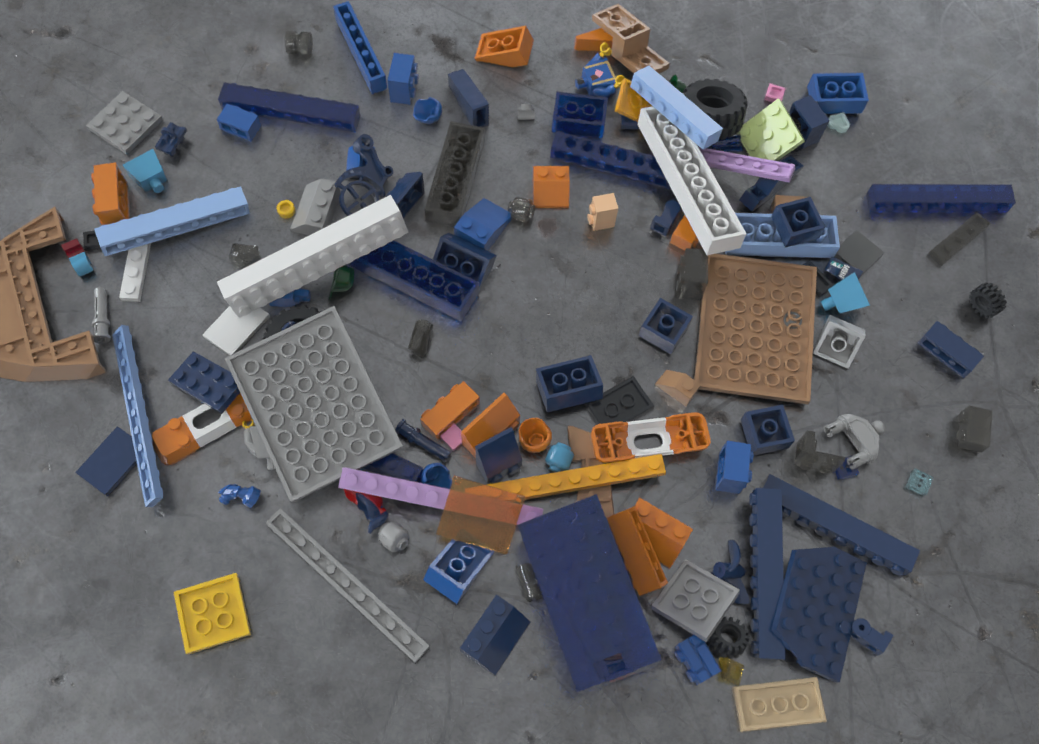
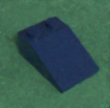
[475,427,522,484]

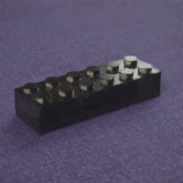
[424,121,485,227]

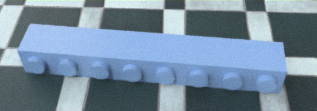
[94,187,250,256]

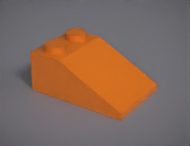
[475,26,534,67]

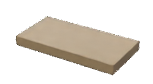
[732,677,827,732]

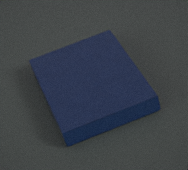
[75,426,137,497]

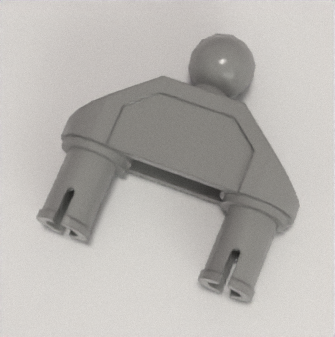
[824,414,886,470]

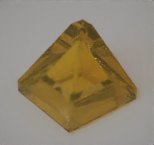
[719,657,744,686]

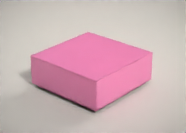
[764,84,786,102]
[440,423,462,452]

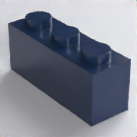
[918,321,984,378]

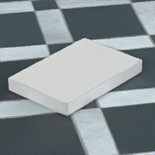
[203,306,270,356]

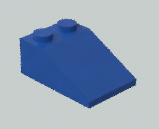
[454,198,514,251]
[423,528,495,604]

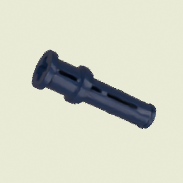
[395,418,452,462]

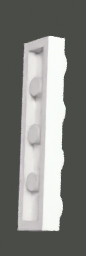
[119,243,151,302]

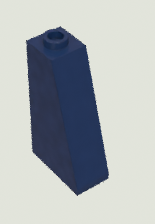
[448,69,489,131]

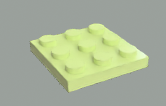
[737,98,805,161]

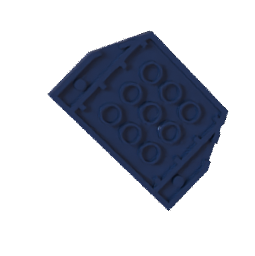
[772,547,867,682]

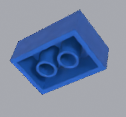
[807,73,869,114]

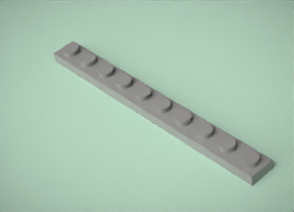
[266,508,430,663]

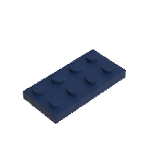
[168,351,240,414]

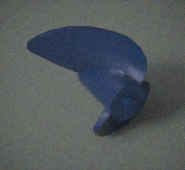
[711,540,750,604]

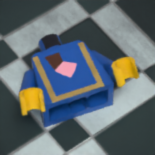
[575,43,625,98]

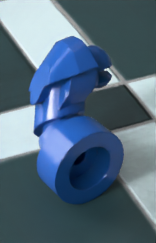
[218,484,261,508]

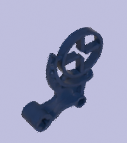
[334,134,394,216]

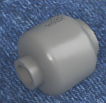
[378,521,409,552]

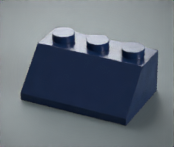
[386,172,425,220]
[429,233,497,293]
[460,594,531,676]

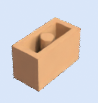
[587,193,618,231]

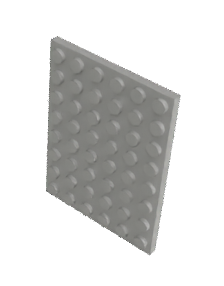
[225,306,403,503]

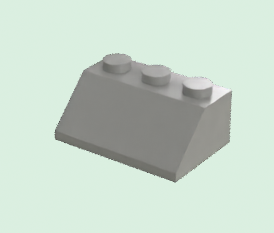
[290,179,341,235]

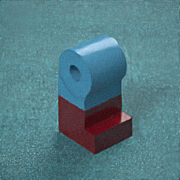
[61,238,94,277]

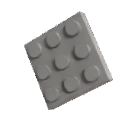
[86,91,163,155]
[652,559,740,642]

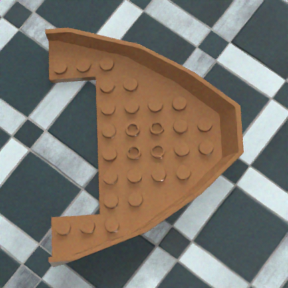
[0,207,106,382]

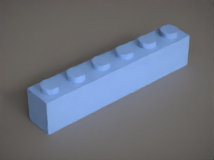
[630,66,723,150]

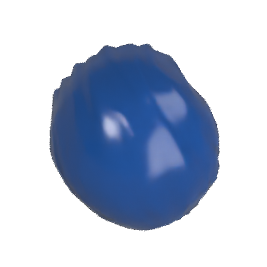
[413,97,442,124]
[421,463,453,489]

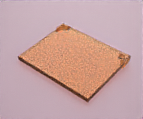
[436,475,525,554]

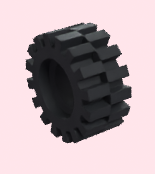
[969,282,1007,318]
[708,617,750,659]

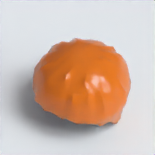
[518,418,552,453]

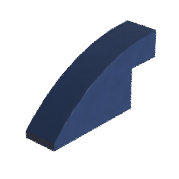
[739,155,804,211]

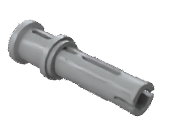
[92,287,111,344]

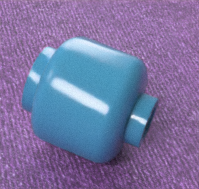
[545,442,574,472]

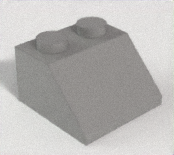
[813,315,866,369]

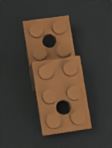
[592,4,670,73]

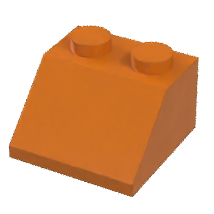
[533,166,570,208]

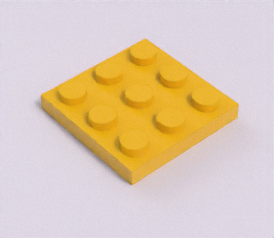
[174,573,251,655]

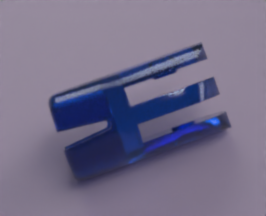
[709,135,742,152]

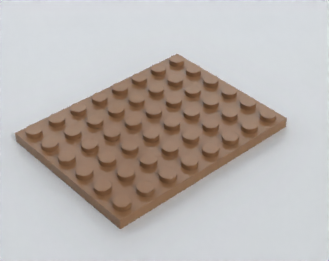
[694,254,817,404]

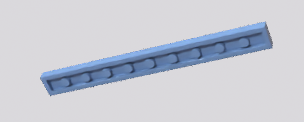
[112,325,163,507]

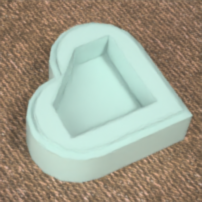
[827,112,850,133]

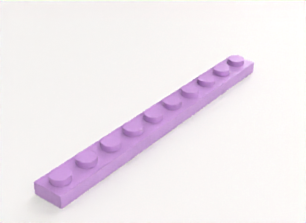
[338,467,543,529]

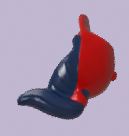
[344,489,388,534]

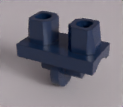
[155,122,187,157]

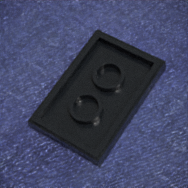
[585,376,655,424]

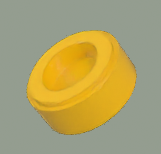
[276,200,296,219]

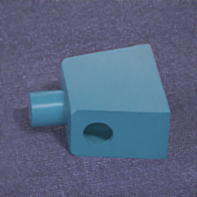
[123,149,167,193]
[821,273,870,313]

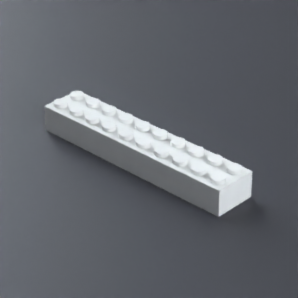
[637,106,746,255]
[217,195,409,318]

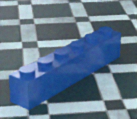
[333,1,387,94]

